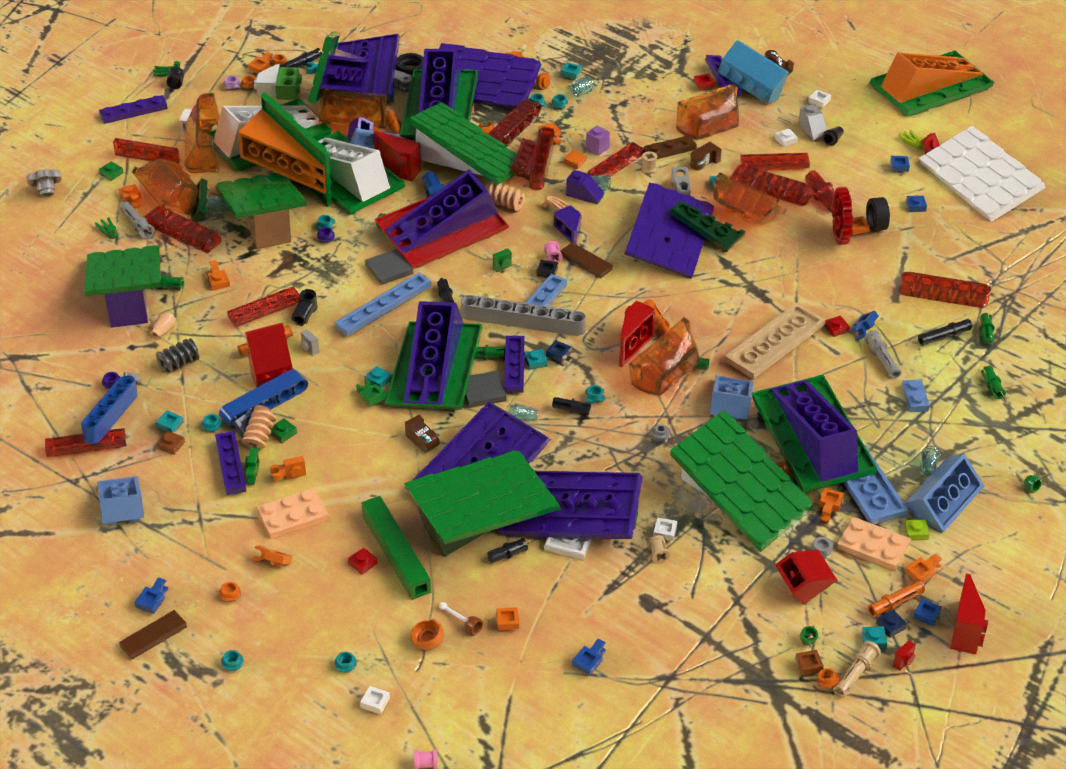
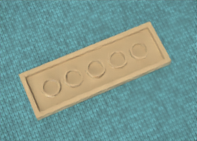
[724,303,825,379]

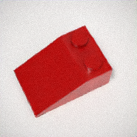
[373,130,421,181]
[619,300,655,367]
[245,323,293,387]
[950,573,989,655]

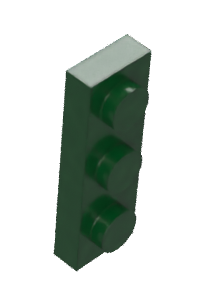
[191,178,209,224]

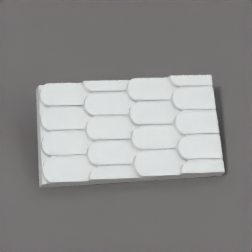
[919,126,1046,222]

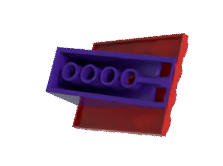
[374,170,509,269]

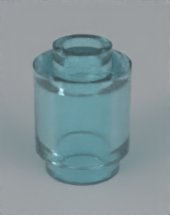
[570,76,595,97]

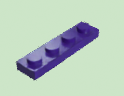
[705,55,742,97]
[99,95,168,124]
[504,335,525,393]
[215,431,247,495]

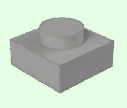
[300,329,319,356]

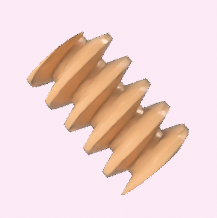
[488,182,526,211]
[241,405,276,449]

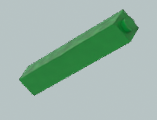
[361,496,431,600]

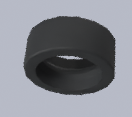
[395,53,424,76]
[866,197,890,231]

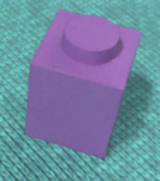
[586,125,610,156]

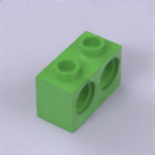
[276,67,302,100]

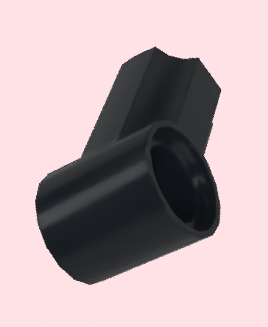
[291,289,318,326]

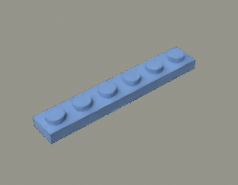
[335,273,431,337]

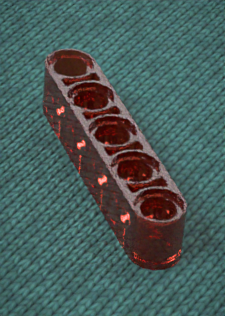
[488,99,541,147]
[529,127,554,190]
[730,164,814,206]
[145,206,222,253]
[899,272,991,308]

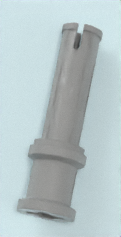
[120,202,155,239]
[864,330,901,379]

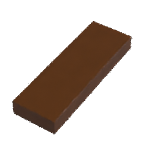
[560,242,613,278]
[119,610,187,660]

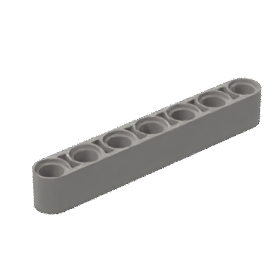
[461,295,586,336]

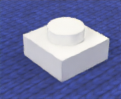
[808,90,831,108]
[775,129,798,147]
[653,518,678,541]
[360,686,390,715]

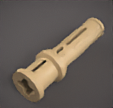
[833,641,881,698]

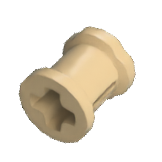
[642,152,658,174]
[647,535,670,563]

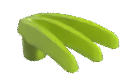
[899,130,924,149]

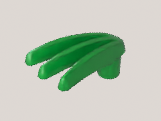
[153,61,180,77]
[95,217,118,238]

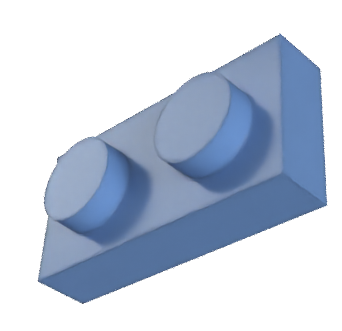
[902,379,930,412]

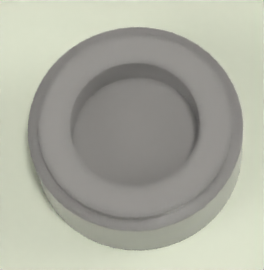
[812,537,833,557]

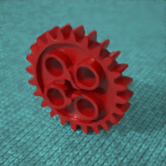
[831,187,853,245]

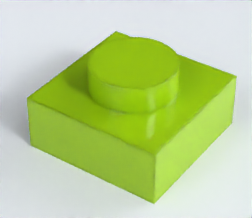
[904,519,930,541]

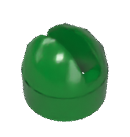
[1024,475,1042,493]
[800,626,818,645]

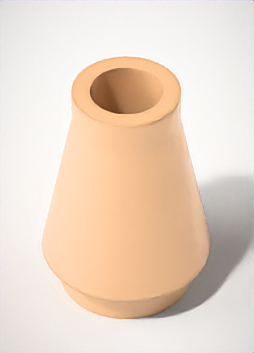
[150,312,176,339]

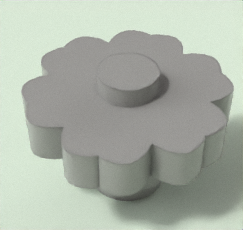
[26,169,62,197]

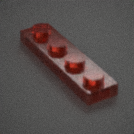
[113,138,180,166]
[510,138,538,178]
[587,142,645,184]
[740,153,810,171]
[227,286,300,327]
[45,428,127,457]

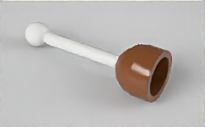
[439,602,483,635]

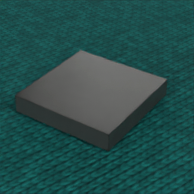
[365,249,413,285]
[465,371,507,408]

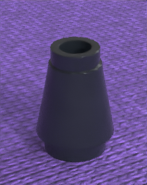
[822,126,844,145]

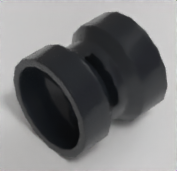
[166,67,185,89]

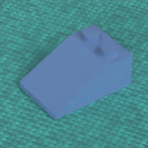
[709,375,754,421]
[97,476,144,525]

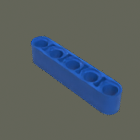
[219,369,308,428]
[81,375,138,444]

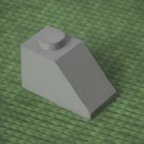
[798,104,827,142]

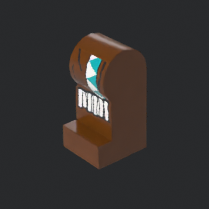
[764,50,794,76]
[690,142,722,170]
[405,415,440,453]

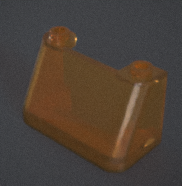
[184,93,220,173]

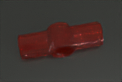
[805,170,835,213]

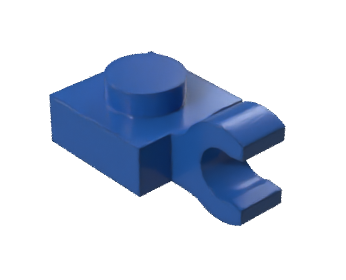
[851,311,879,340]
[134,578,168,614]
[572,638,606,676]

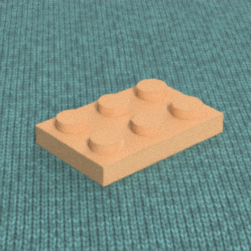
[257,488,329,539]
[837,517,911,571]

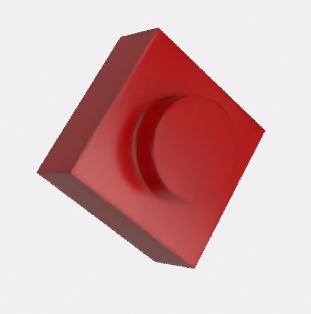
[694,73,715,90]
[921,133,940,154]
[824,315,850,337]
[348,547,378,575]
[893,640,916,671]

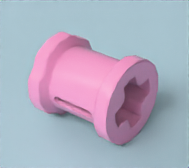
[544,241,563,263]
[414,749,438,769]

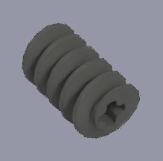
[156,338,200,372]

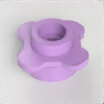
[224,75,240,90]

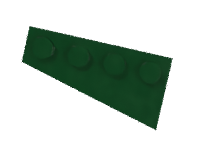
[669,201,746,252]

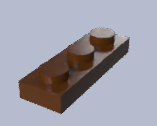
[644,135,697,159]

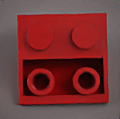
[775,549,838,605]

